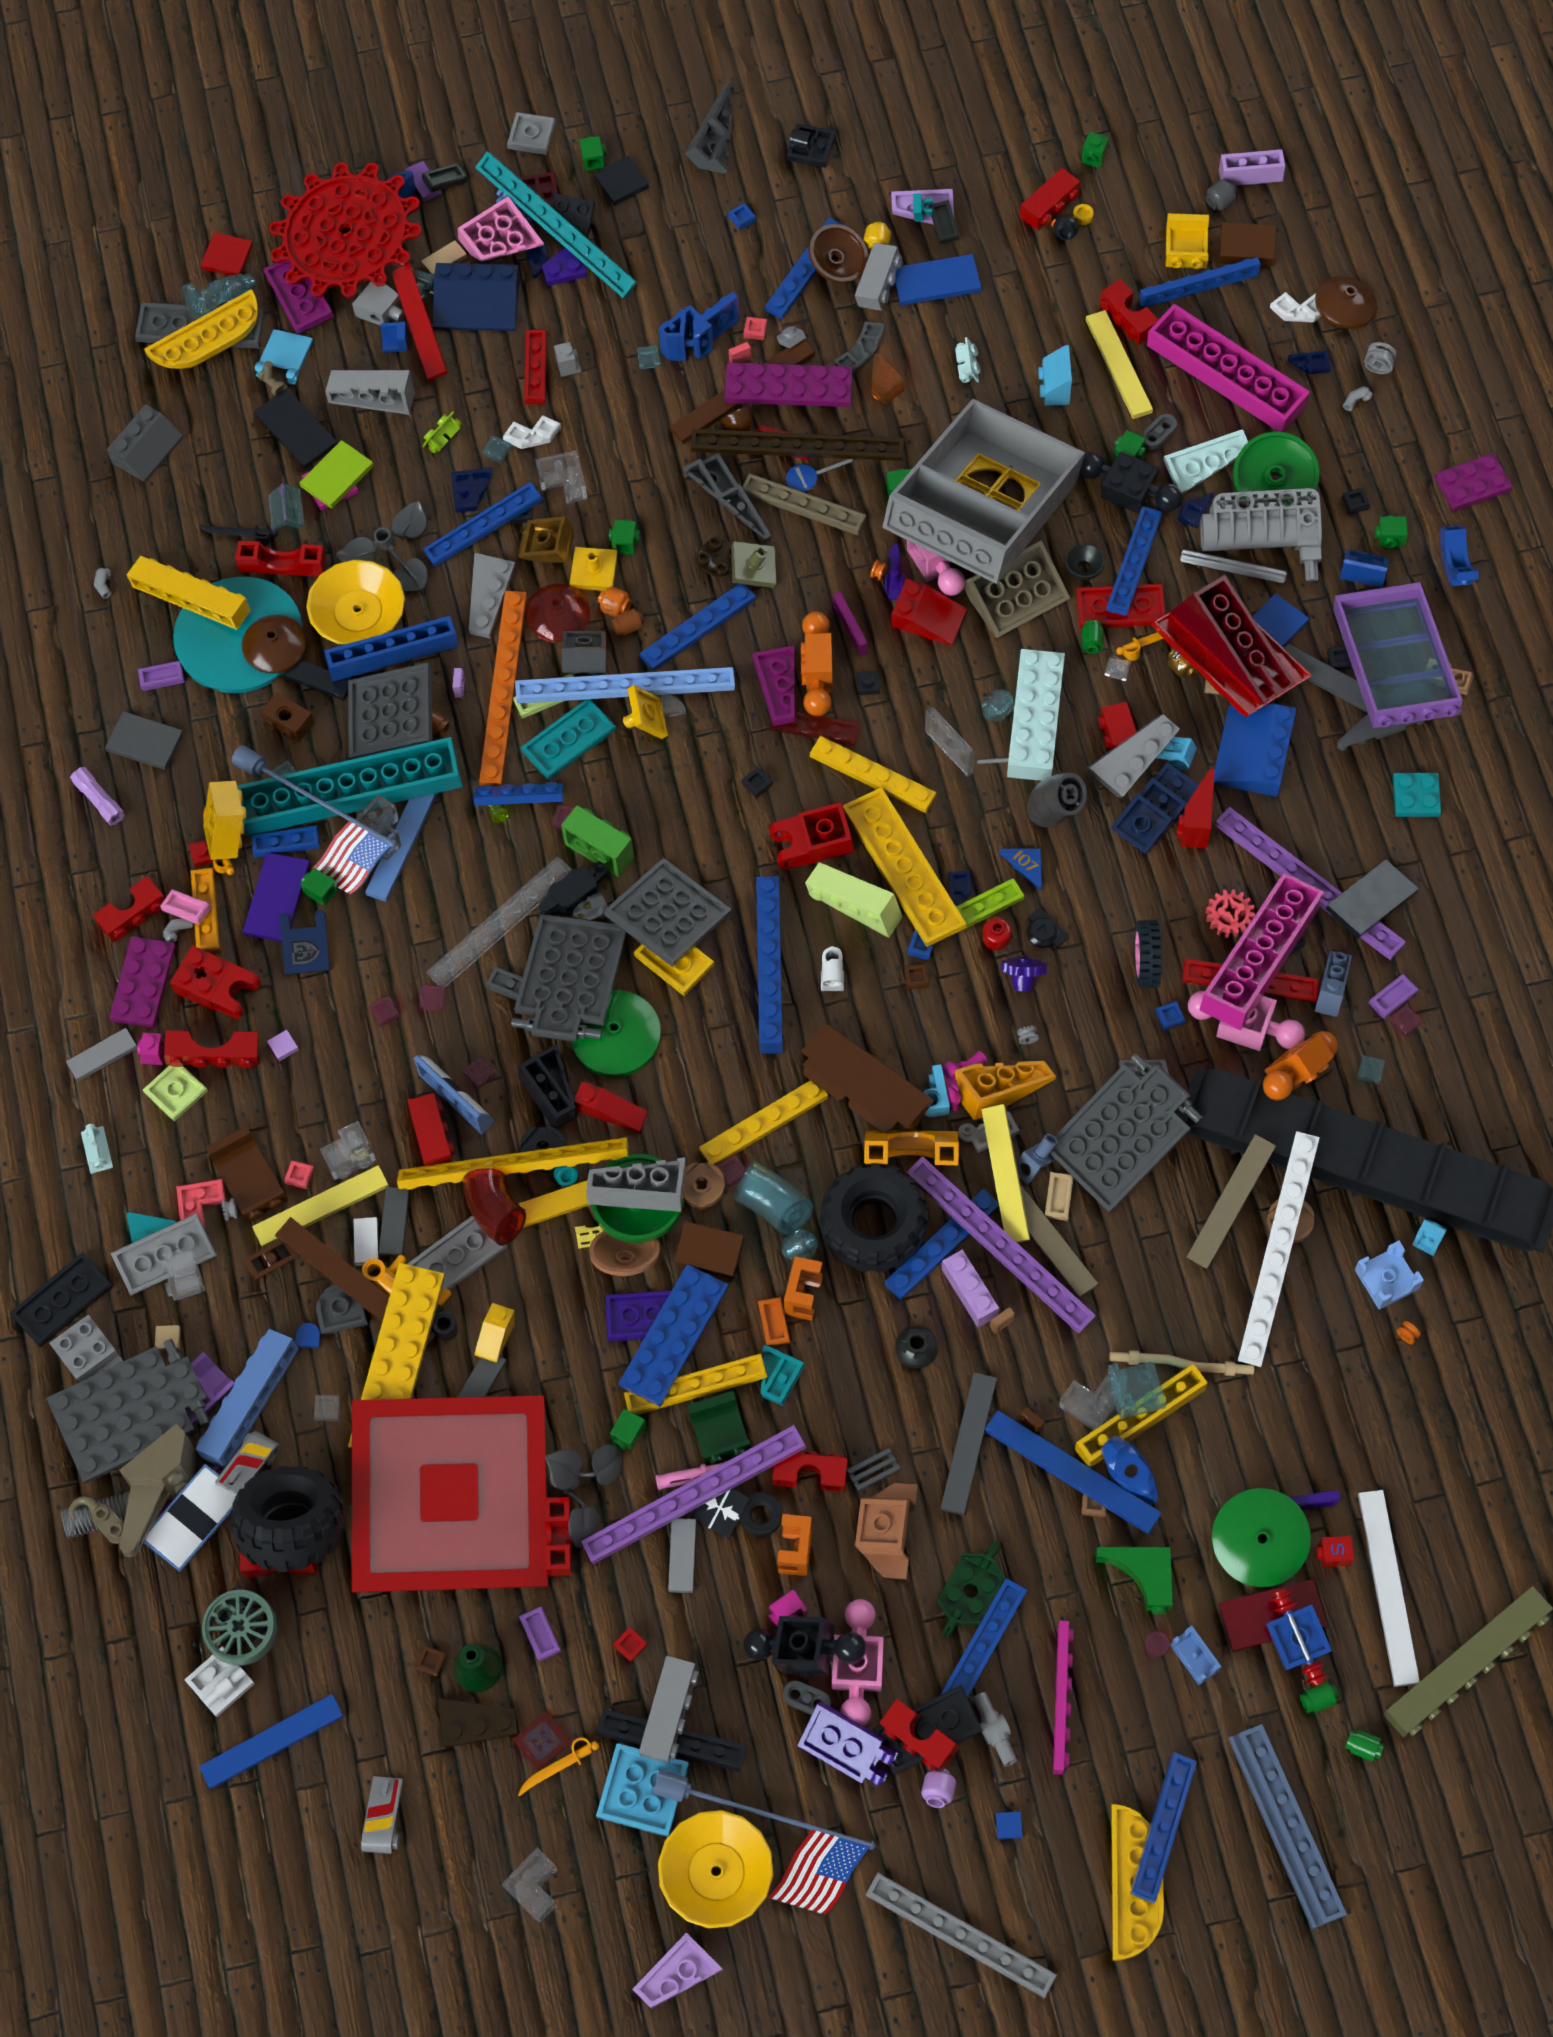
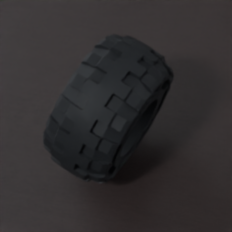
[820,1163,928,1273]
[231,1466,345,1572]

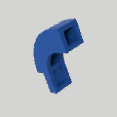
[1439,525,1479,586]

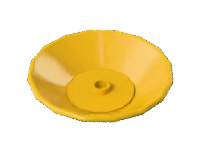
[306,560,405,645]
[658,1810,773,1928]

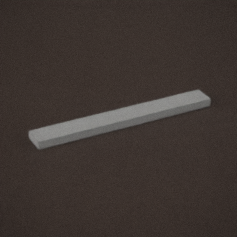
[866,1873,1057,1999]

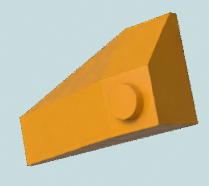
[955,1061,1056,1120]

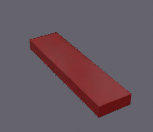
[524,330,547,404]

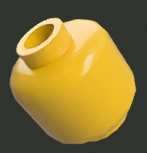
[863,222,892,253]

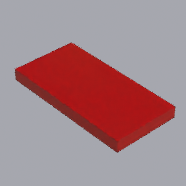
[1076,584,1166,629]

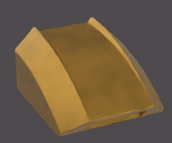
[518,516,575,563]

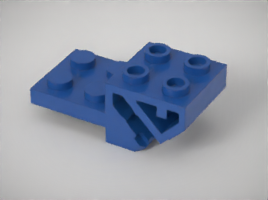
[658,292,740,361]

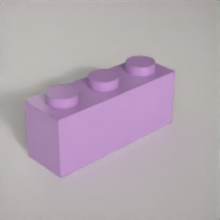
[1219,149,1285,186]
[942,1249,999,1328]

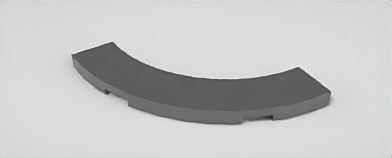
[819,321,885,375]

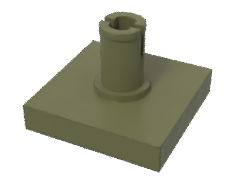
[731,541,776,588]

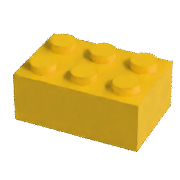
[203,781,246,860]

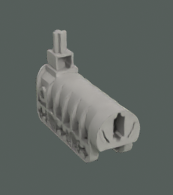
[1200,488,1322,582]

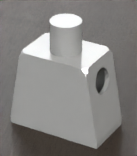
[352,281,405,325]

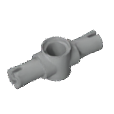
[973,1692,1017,1767]

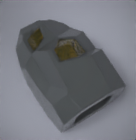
[572,892,608,922]

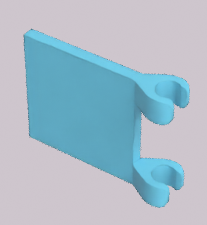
[255,329,313,385]

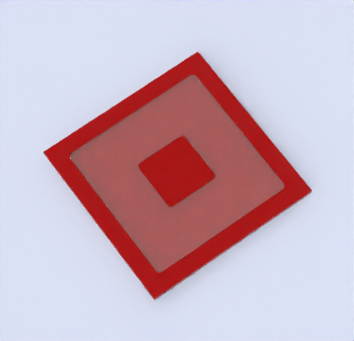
[352,1396,548,1593]

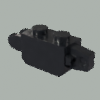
[539,861,608,916]

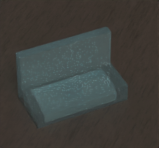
[268,483,304,531]

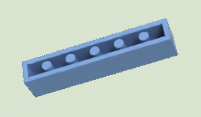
[196,1329,299,1469]

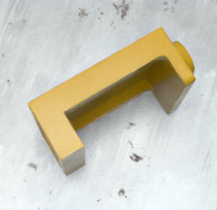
[1165,213,1209,269]

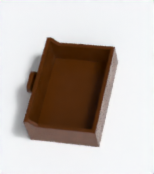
[1219,222,1276,266]
[674,1221,745,1279]

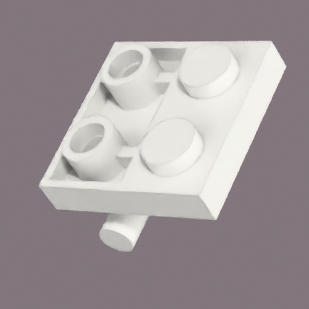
[185,1647,255,1717]

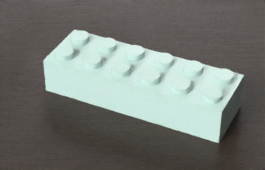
[1007,649,1065,781]

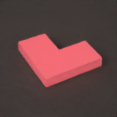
[176,1179,226,1229]

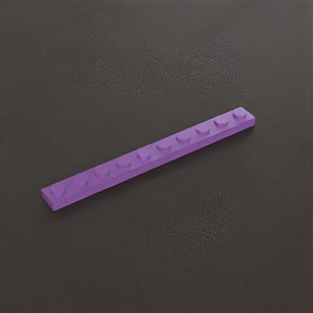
[1215,807,1406,961]
[906,1156,1096,1334]
[581,1425,806,1564]

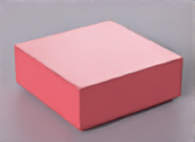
[744,317,767,340]
[729,342,751,363]
[284,1160,314,1189]

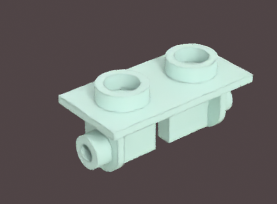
[955,337,981,383]
[81,1124,113,1174]

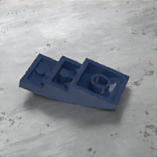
[1111,762,1199,855]

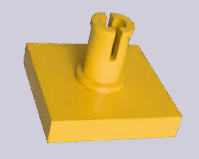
[570,547,618,591]
[623,685,668,739]

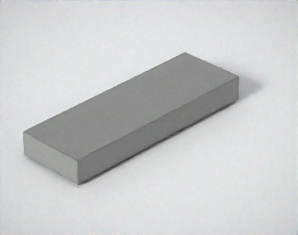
[66,1028,137,1082]
[668,1519,696,1593]

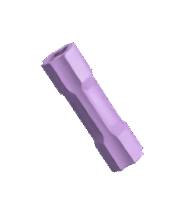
[70,767,125,826]

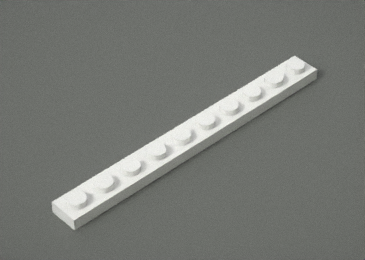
[1238,1131,1320,1367]

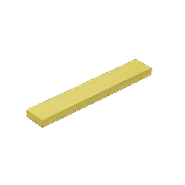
[1086,310,1153,419]
[981,1104,1031,1243]
[252,1165,389,1248]

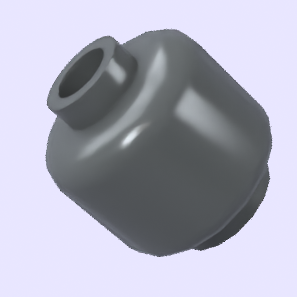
[1205,179,1237,211]

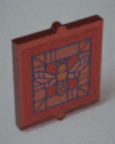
[512,1711,571,1771]

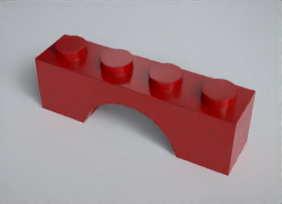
[235,541,327,577]
[164,1031,259,1068]

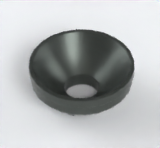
[1065,543,1105,581]
[895,1325,938,1369]

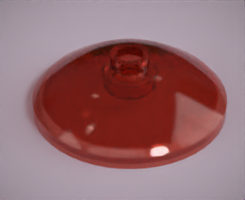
[526,583,590,642]

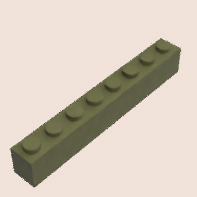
[1384,1586,1553,1738]

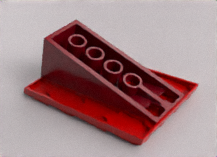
[1151,575,1312,717]

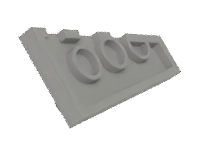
[469,553,516,639]

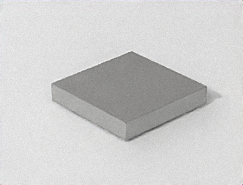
[507,112,556,155]

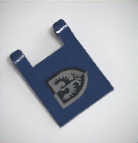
[279,910,330,975]

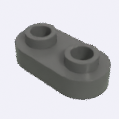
[1142,414,1177,450]
[783,1681,831,1715]

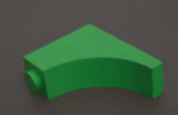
[1095,1547,1173,1615]

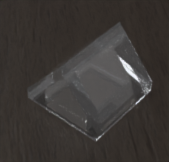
[1105,655,1132,681]

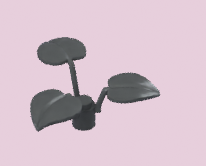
[336,501,428,592]
[545,1444,622,1549]

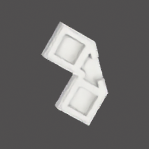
[1270,292,1321,322]
[503,415,561,449]

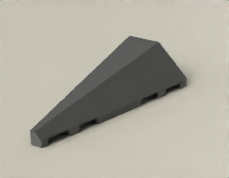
[684,81,735,174]
[683,453,772,541]
[1337,682,1438,751]

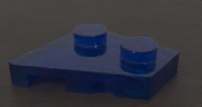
[451,468,493,513]

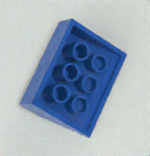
[1214,704,1296,797]

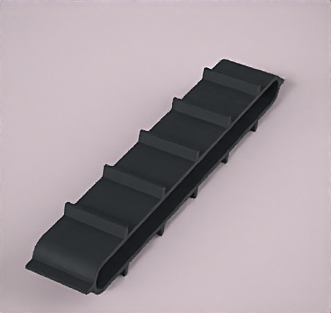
[1178,1067,1553,1253]

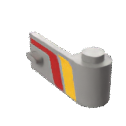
[215,1431,281,1495]
[361,1776,403,1854]

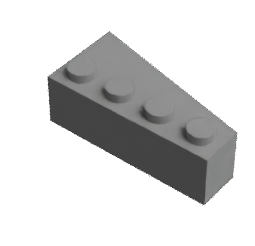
[325,370,415,415]
[1085,714,1180,798]
[586,1157,686,1212]
[639,1656,699,1764]

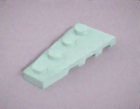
[1163,429,1248,495]

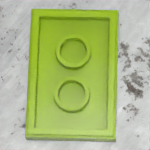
[299,440,374,509]

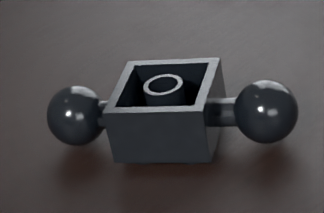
[1080,452,1183,514]
[743,1616,866,1675]

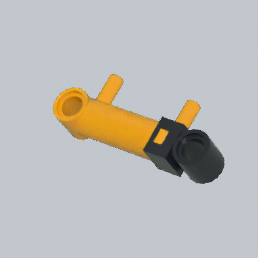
[362,1255,458,1341]

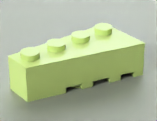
[805,862,903,938]

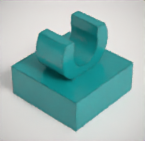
[913,193,933,222]

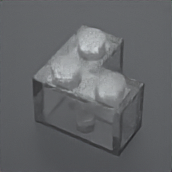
[535,450,587,504]
[355,795,401,861]
[320,1121,376,1180]
[161,1245,205,1301]
[1059,1375,1127,1430]
[501,1847,558,1925]

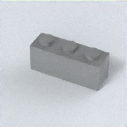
[855,243,902,311]

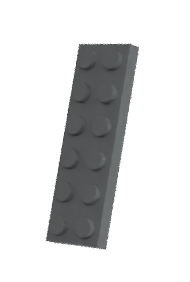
[135,303,265,349]

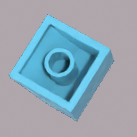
[1038,345,1072,406]

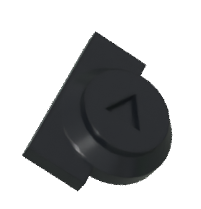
[1027,908,1069,948]

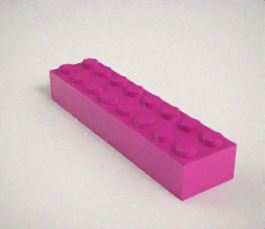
[1147,304,1310,432]
[1199,873,1324,1031]

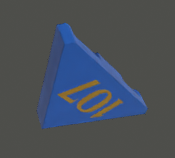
[999,849,1042,889]

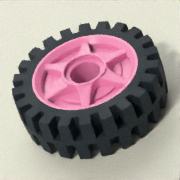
[1134,920,1162,988]

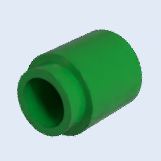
[1082,620,1103,654]
[1300,1681,1339,1714]
[1345,1730,1384,1762]

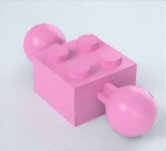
[907,540,965,596]
[1188,991,1305,1051]
[832,1599,884,1727]

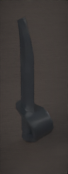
[199,525,278,546]

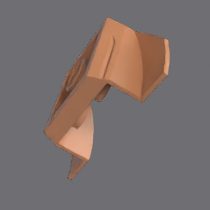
[855,1483,918,1580]

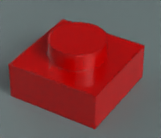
[188,840,213,868]
[613,1627,648,1663]

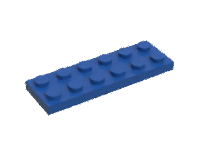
[618,1264,729,1407]

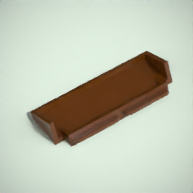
[800,1024,934,1133]

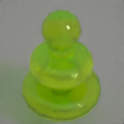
[487,805,508,823]

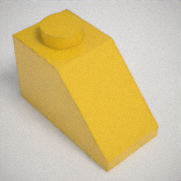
[475,1303,515,1363]

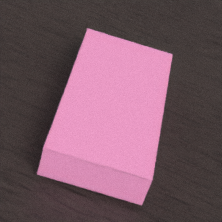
[160,889,211,925]

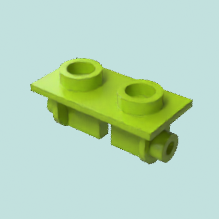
[422,411,462,453]

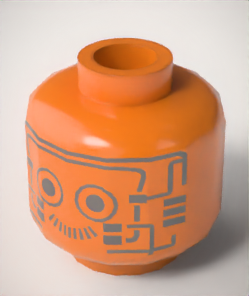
[598,586,632,617]

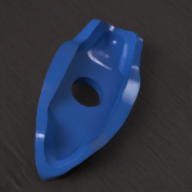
[1101,1436,1158,1504]

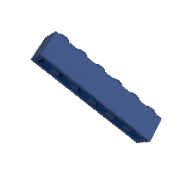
[324,616,458,682]

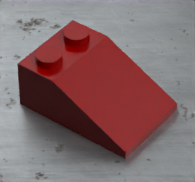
[891,578,967,646]
[1176,768,1215,849]

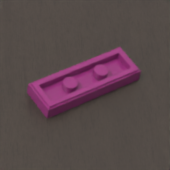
[833,591,867,656]

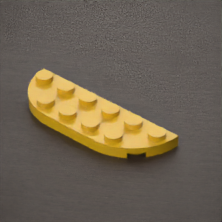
[144,289,258,369]
[1111,1804,1164,1961]

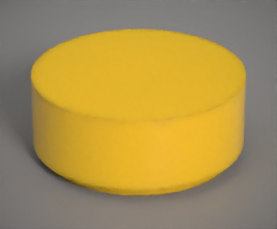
[1073,204,1094,225]

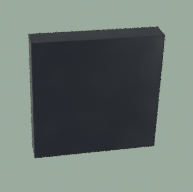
[594,155,649,205]

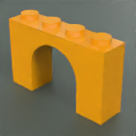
[864,1130,959,1165]

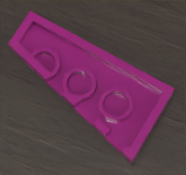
[752,645,795,726]

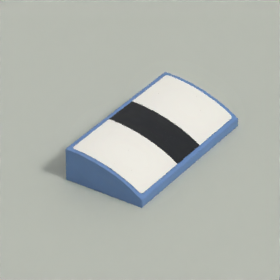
[413,1055,495,1135]
[143,1464,236,1572]

